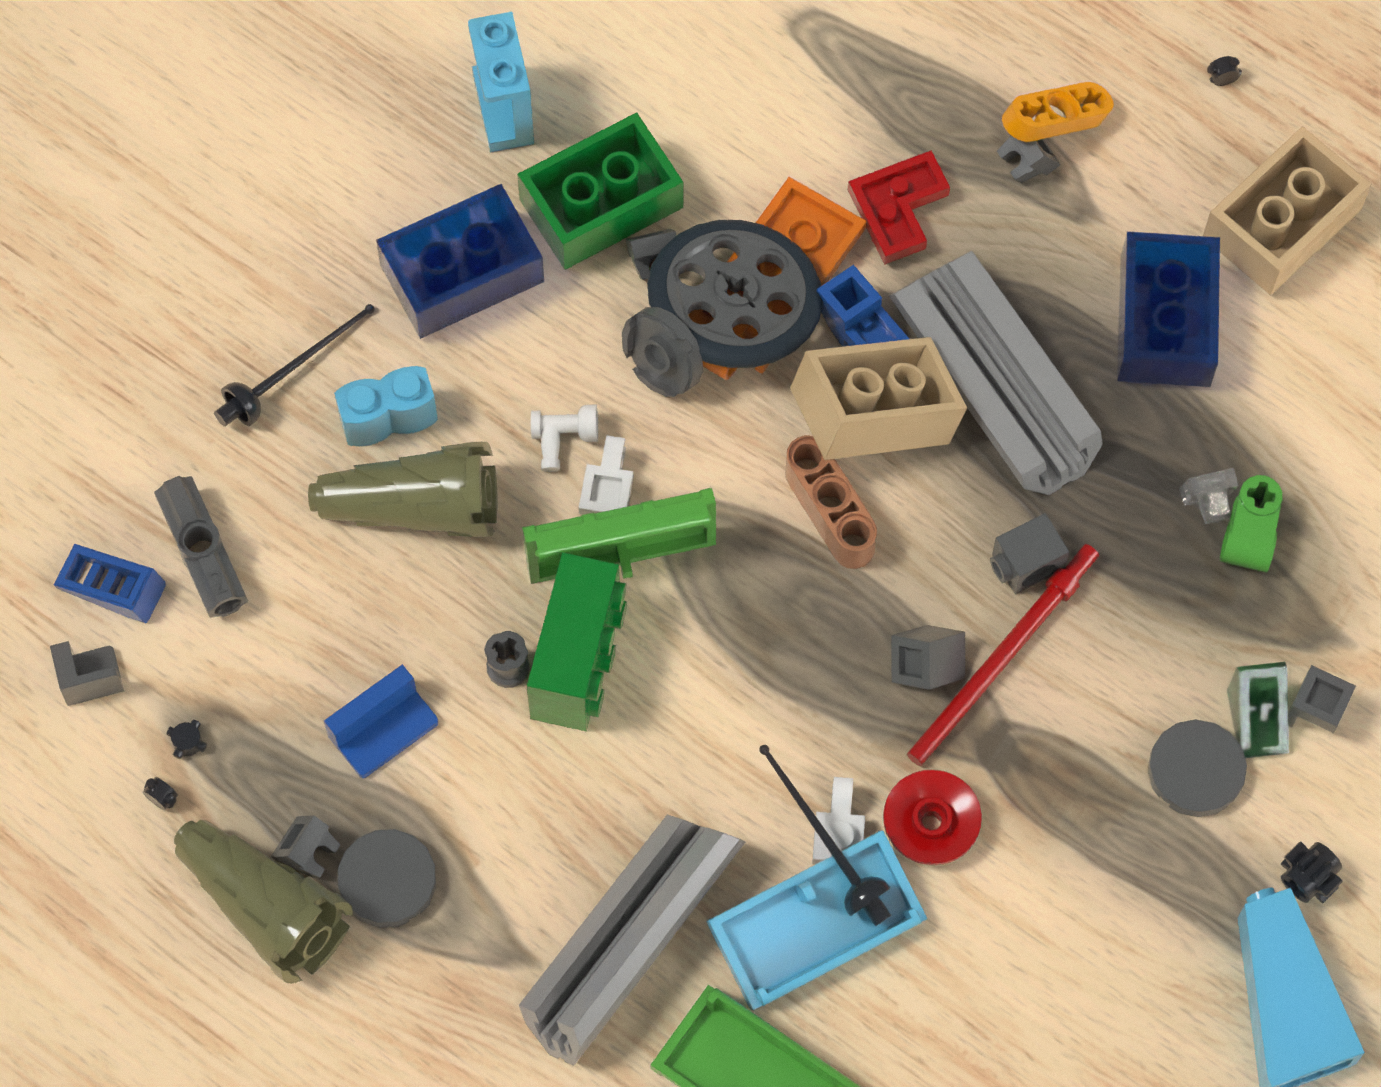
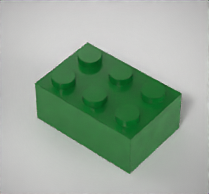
[517,112,684,270]
[527,552,627,732]

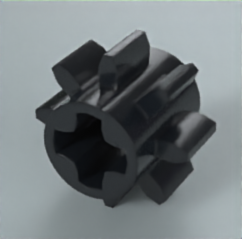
[1281,841,1343,903]

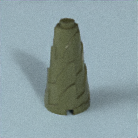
[308,442,498,538]
[174,820,353,984]

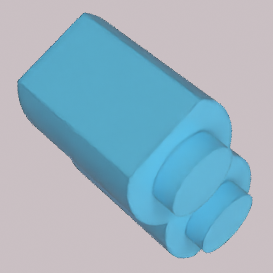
[334,366,438,446]

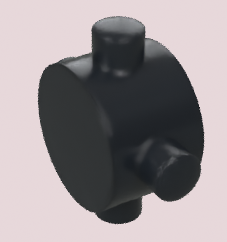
[1207,56,1242,86]
[166,719,207,759]
[143,777,178,811]

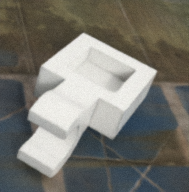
[578,435,634,515]
[812,777,865,864]

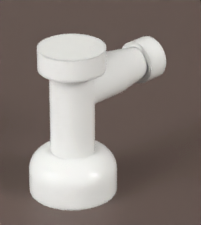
[531,404,598,472]

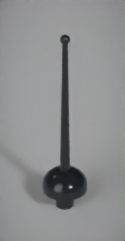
[214,304,375,427]
[759,744,891,926]

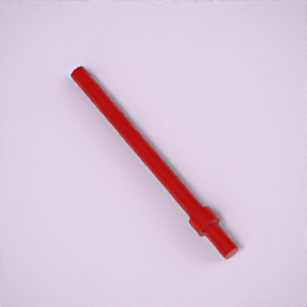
[907,544,1099,766]

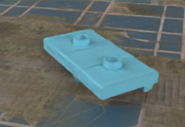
[706,830,927,1010]

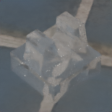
[1179,468,1239,525]

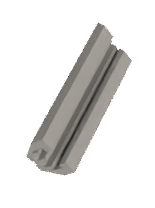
[889,251,1103,495]
[519,815,745,1066]

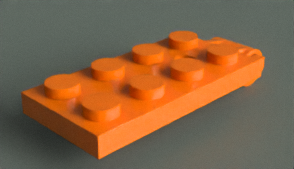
[688,177,866,380]

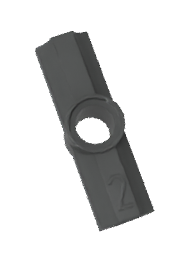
[154,476,248,618]

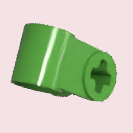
[1220,475,1282,573]

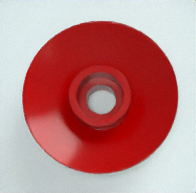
[883,770,982,865]

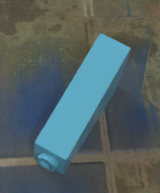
[1237,887,1365,1087]

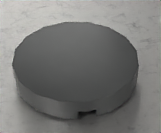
[622,307,703,397]
[1148,719,1247,817]
[338,829,436,928]

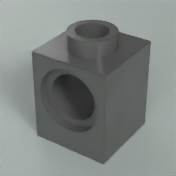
[990,513,1069,594]

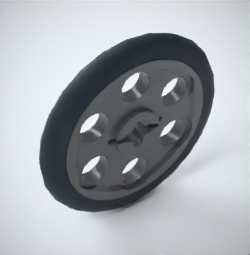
[647,220,823,368]

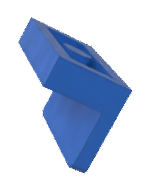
[324,664,438,778]

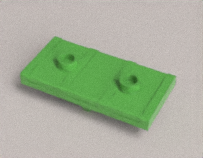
[522,488,716,584]
[650,985,861,1087]

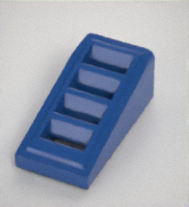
[54,544,166,623]

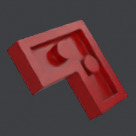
[847,150,950,265]

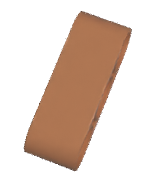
[785,435,877,569]

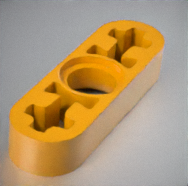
[1002,82,1114,142]

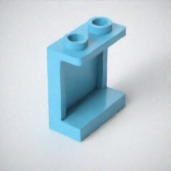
[468,12,534,152]

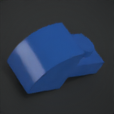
[816,264,909,347]

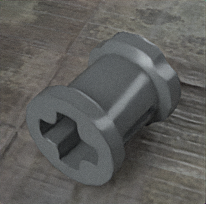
[484,631,530,688]

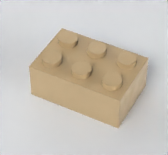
[1203,126,1372,296]
[790,337,967,460]

